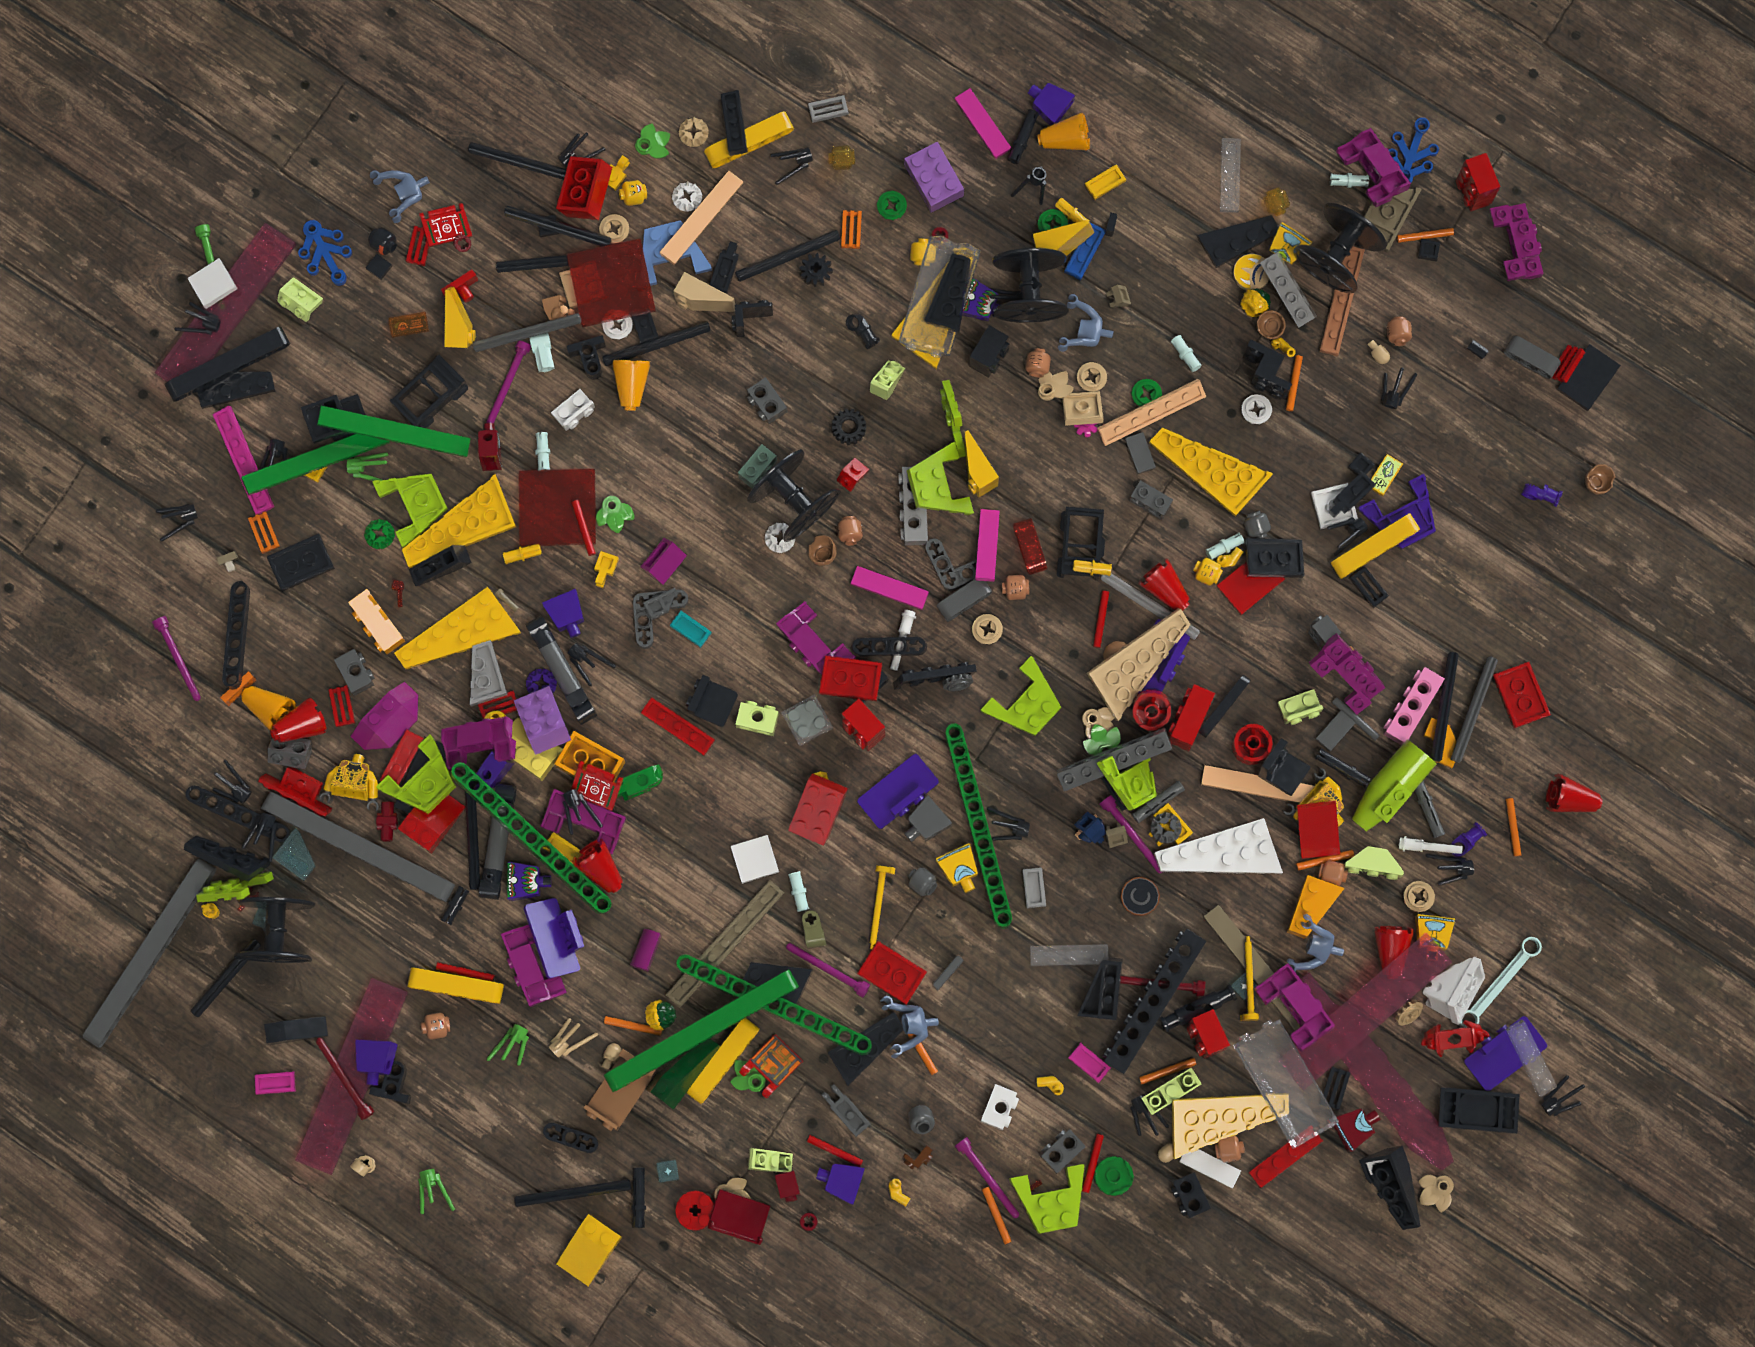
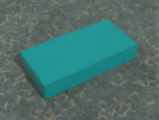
[670,611,712,648]

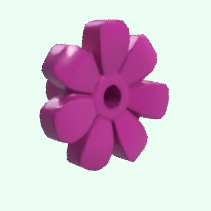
[1074,423,1098,438]

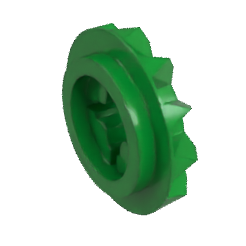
[877,191,907,221]
[1038,209,1068,232]
[1132,379,1162,407]
[364,519,395,549]

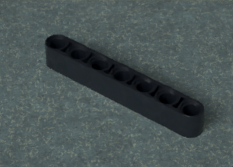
[165,327,291,402]

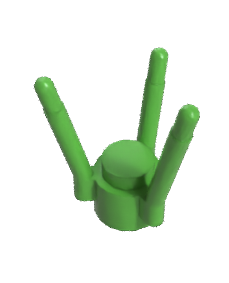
[347,453,388,481]
[487,1024,529,1066]
[418,1169,455,1214]

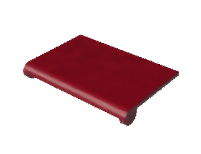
[708,1189,770,1245]

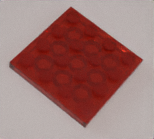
[567,239,656,327]
[519,469,596,546]

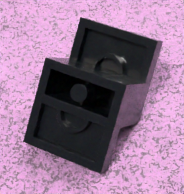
[1244,340,1292,400]
[301,394,366,444]

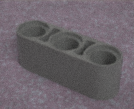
[1504,336,1561,379]
[936,579,993,622]

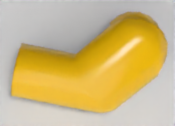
[1271,337,1295,357]
[1217,547,1244,568]
[1036,1076,1064,1095]
[888,1178,911,1207]

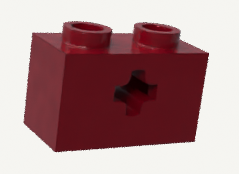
[775,1171,801,1203]

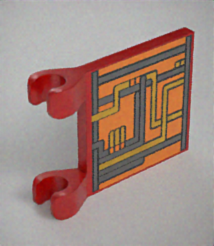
[739,1034,803,1098]

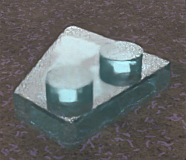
[273,828,316,881]

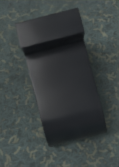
[566,335,606,380]
[369,1061,411,1104]

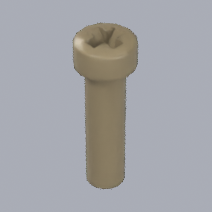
[495,588,519,612]

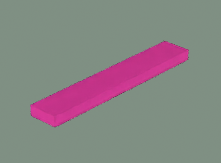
[213,406,274,515]

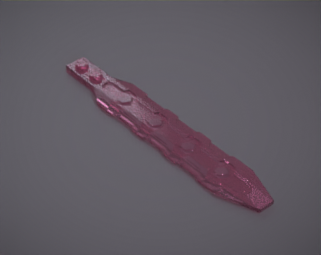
[1301,972,1454,1170]

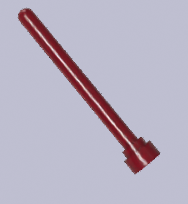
[1121,976,1206,996]
[316,1038,375,1121]

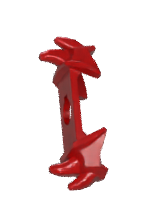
[1421,1020,1490,1057]

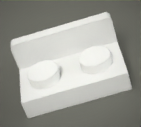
[551,389,595,431]

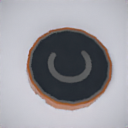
[1121,877,1160,916]

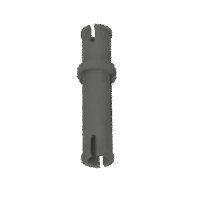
[1131,780,1185,824]
[1415,780,1446,838]

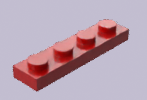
[641,697,715,756]
[1248,1125,1323,1188]

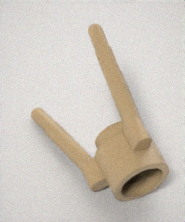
[548,1018,598,1057]

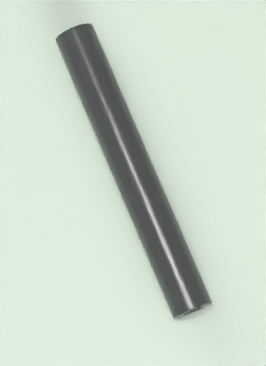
[1332,697,1380,741]

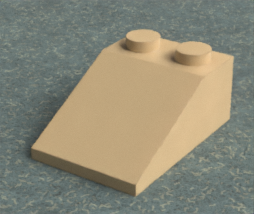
[674,272,735,312]

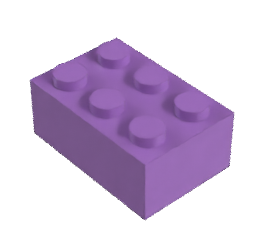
[904,142,964,213]
[514,686,571,755]

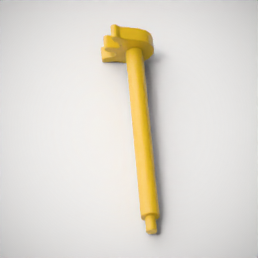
[869,865,895,949]
[1240,936,1259,1021]

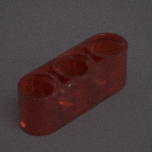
[1013,518,1047,575]

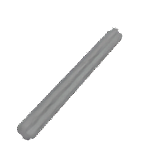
[1100,573,1200,640]

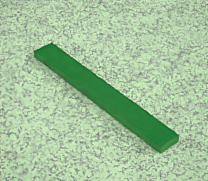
[317,406,471,458]
[241,434,390,495]

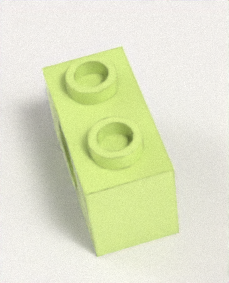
[735,701,779,736]

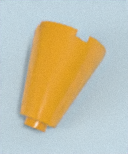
[1038,113,1090,150]
[612,360,650,411]
[241,686,296,731]

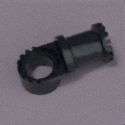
[846,313,880,349]

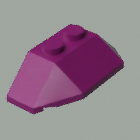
[351,682,419,750]

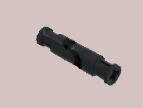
[1159,984,1237,1033]

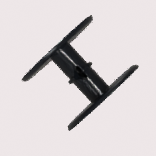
[1293,203,1387,293]
[992,248,1069,323]
[747,449,841,542]
[234,897,316,963]

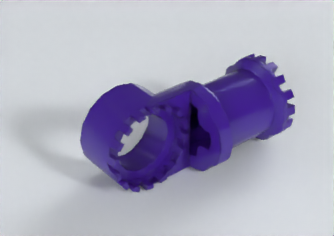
[1521,484,1563,507]
[1450,822,1487,857]

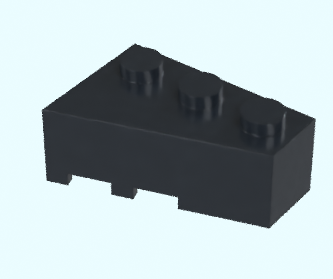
[1077,957,1123,1020]
[743,962,813,1004]

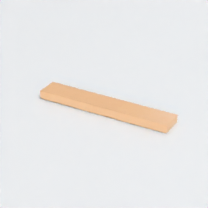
[660,171,743,265]
[1097,379,1206,446]
[1201,765,1314,803]

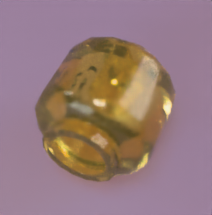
[828,145,855,170]
[1263,187,1290,216]

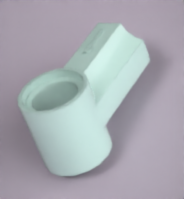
[530,333,555,372]

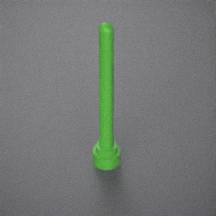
[194,224,226,312]

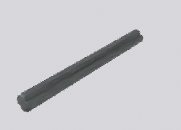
[473,313,581,352]
[1451,657,1498,763]

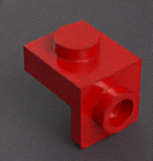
[837,458,869,492]

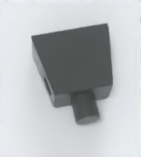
[904,795,952,842]

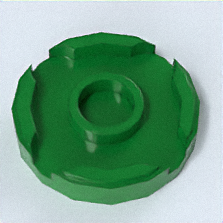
[1094,1156,1134,1196]

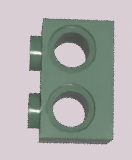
[738,444,777,489]

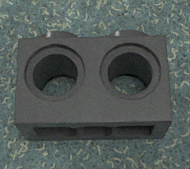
[746,377,788,424]
[1129,480,1173,520]
[1308,615,1341,650]
[268,738,312,769]
[1041,1129,1086,1174]

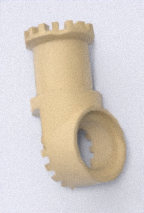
[350,1155,376,1177]

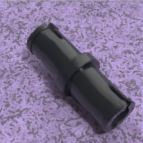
[440,886,470,925]

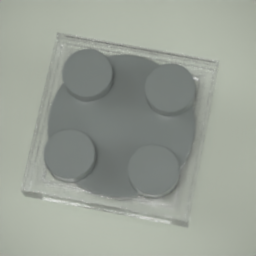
[781,694,833,746]

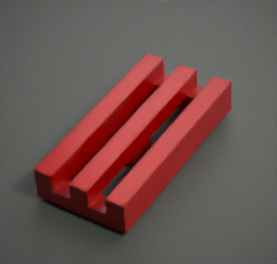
[406,226,429,266]
[1551,345,1585,383]
[329,685,355,727]
[478,690,517,719]

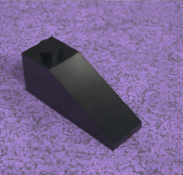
[409,545,472,586]
[264,1017,328,1045]

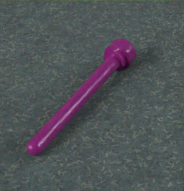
[486,340,531,424]
[152,616,201,701]
[1099,795,1163,873]
[786,943,870,998]
[954,1137,1019,1218]

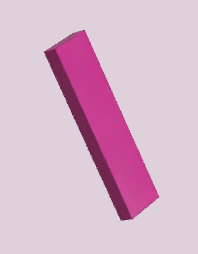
[954,88,1011,159]
[975,509,1000,582]
[851,566,929,610]

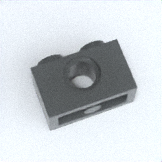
[334,649,375,696]

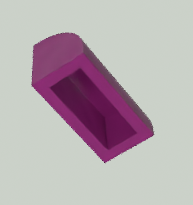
[640,538,687,585]
[630,929,662,972]

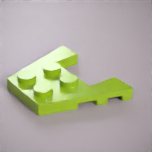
[940,380,966,458]
[907,442,974,515]
[372,474,448,548]
[980,656,1061,736]
[376,734,456,814]
[1097,756,1157,810]
[196,871,274,902]
[1009,1164,1084,1233]

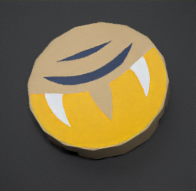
[1233,254,1269,291]

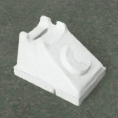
[1422,957,1485,1025]

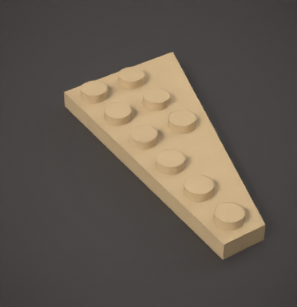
[1087,608,1191,721]

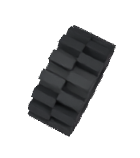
[832,408,866,445]

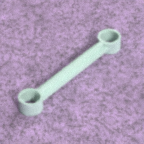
[1459,937,1542,1028]

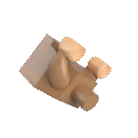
[542,295,575,321]

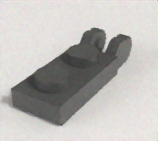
[821,1084,871,1137]

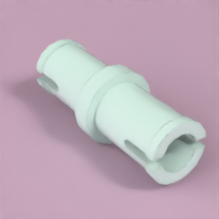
[1330,173,1369,188]
[1171,335,1202,372]
[535,432,551,472]
[1205,532,1244,560]
[788,871,809,912]

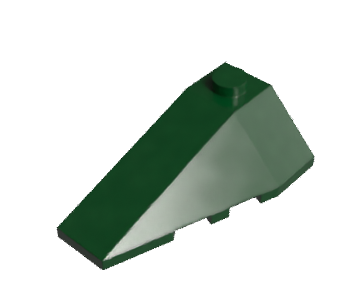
[645,1039,720,1110]

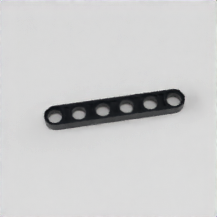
[222,581,250,690]
[185,785,291,843]

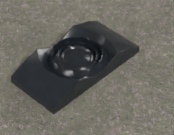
[1438,1087,1520,1134]

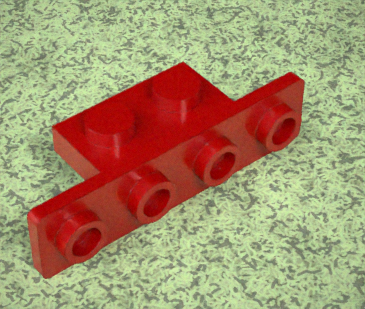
[258,766,333,816]

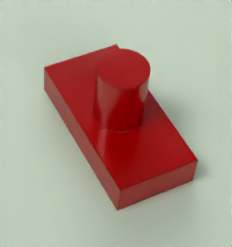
[441,269,478,303]

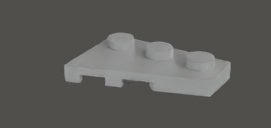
[470,640,508,706]

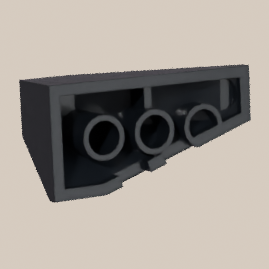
[1359,1145,1421,1230]

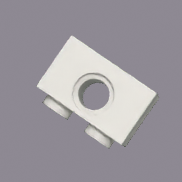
[981,1084,1019,1130]

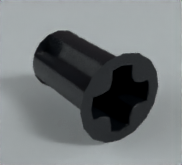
[1467,338,1489,359]

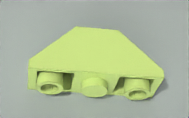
[870,360,905,400]
[1344,846,1404,880]
[1141,1068,1202,1115]
[748,1148,793,1173]

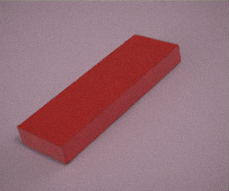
[379,729,424,785]

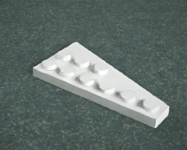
[1154,818,1283,874]

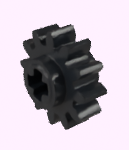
[799,253,833,287]

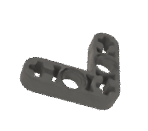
[925,538,977,591]
[633,590,689,649]

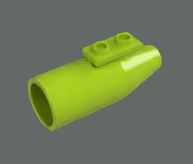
[1352,739,1437,832]

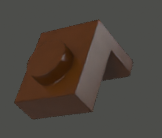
[903,1145,933,1170]

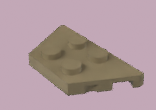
[1364,188,1422,252]

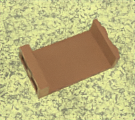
[584,1049,657,1131]

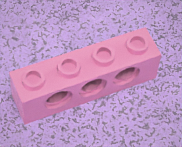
[1384,667,1445,745]

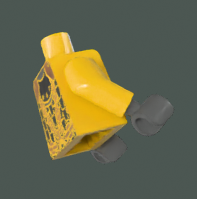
[319,754,379,811]
[1283,768,1344,827]

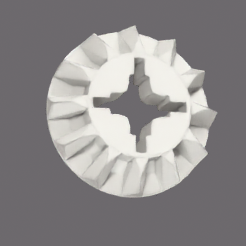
[672,181,702,211]
[602,310,633,340]
[1242,394,1272,425]
[765,523,795,553]

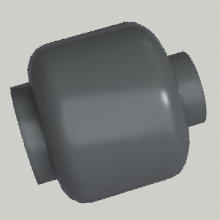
[1244,510,1271,539]
[908,867,937,896]
[908,1105,935,1134]

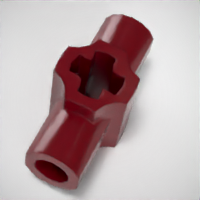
[376,802,398,842]

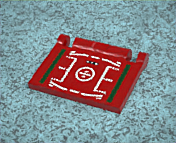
[419,203,472,247]
[571,761,623,811]

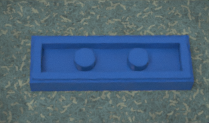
[1064,223,1106,280]

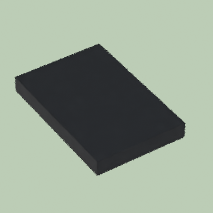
[1557,344,1621,411]
[267,534,335,592]
[1245,538,1305,578]

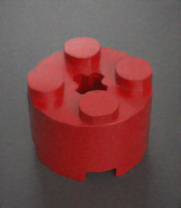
[1133,689,1171,731]
[1232,724,1273,765]
[675,1191,714,1231]

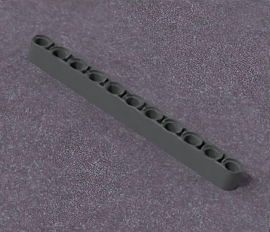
[261,792,455,902]
[83,858,216,1048]

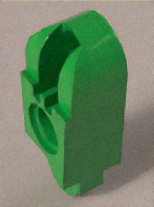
[617,765,663,801]

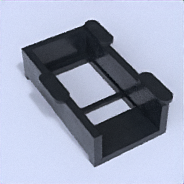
[389,355,468,429]
[1057,507,1105,581]

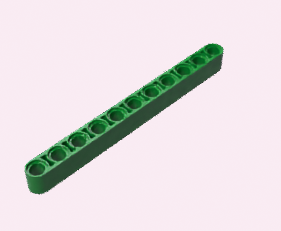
[945,723,1012,929]
[451,762,611,914]
[676,954,872,1055]
[603,970,799,1092]

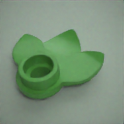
[635,123,670,159]
[596,496,634,533]
[1083,724,1121,755]
[731,1060,766,1092]

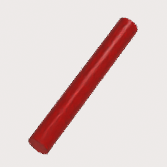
[571,500,596,556]
[1093,591,1109,648]
[436,962,495,982]
[1082,1134,1104,1193]
[807,1135,863,1167]

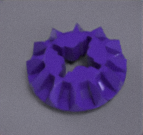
[526,668,557,694]

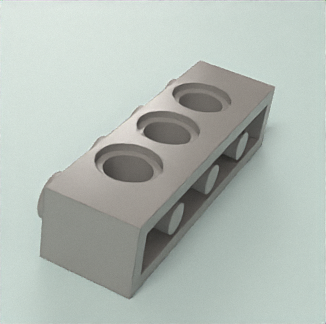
[1260,252,1317,328]
[899,467,928,545]

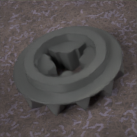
[943,673,973,692]
[1151,812,1182,843]

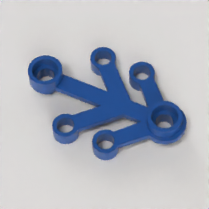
[1389,118,1439,183]
[298,220,352,286]

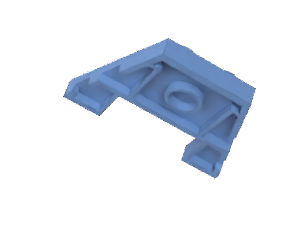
[640,220,712,288]

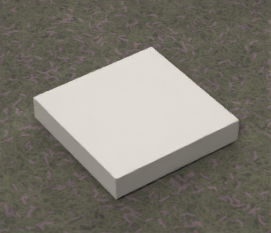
[188,258,238,309]
[1311,483,1358,529]
[731,835,779,884]

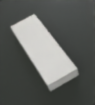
[1179,1149,1241,1189]

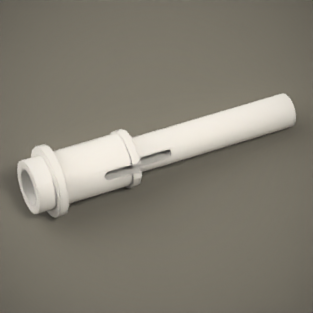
[890,610,916,671]
[1399,836,1463,854]

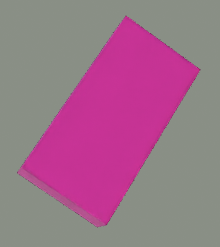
[1068,1043,1111,1083]
[255,1072,296,1095]

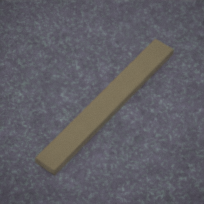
[666,880,784,1008]
[1203,905,1300,1031]

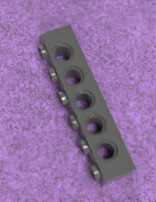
[1057,728,1172,792]

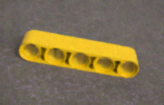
[704,112,794,168]
[1330,513,1420,579]
[407,968,504,1004]
[687,1018,760,1104]

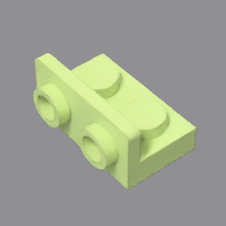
[277,277,323,322]
[1278,689,1323,725]

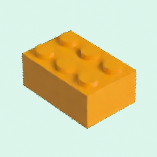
[555,731,626,782]

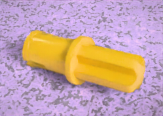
[1055,198,1090,223]
[503,544,542,564]
[1073,560,1112,576]
[201,903,220,919]

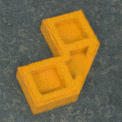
[1424,718,1456,769]

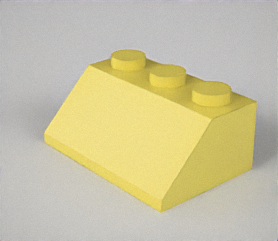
[512,718,563,781]

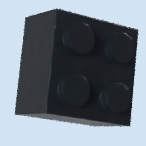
[969,325,1010,378]

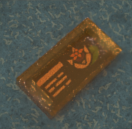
[389,312,429,338]

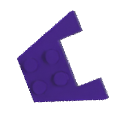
[1358,474,1436,550]

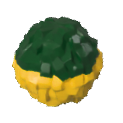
[1240,288,1271,317]
[645,1000,677,1031]

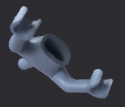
[370,170,430,223]
[1058,294,1114,352]
[1287,914,1344,971]
[880,996,939,1059]

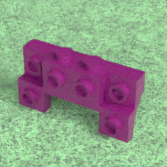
[1336,128,1411,207]
[1489,203,1544,281]
[776,601,856,676]
[1309,633,1385,715]
[441,716,516,771]
[541,789,627,855]
[501,925,567,1007]
[1254,963,1335,1052]

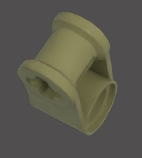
[802,910,826,949]

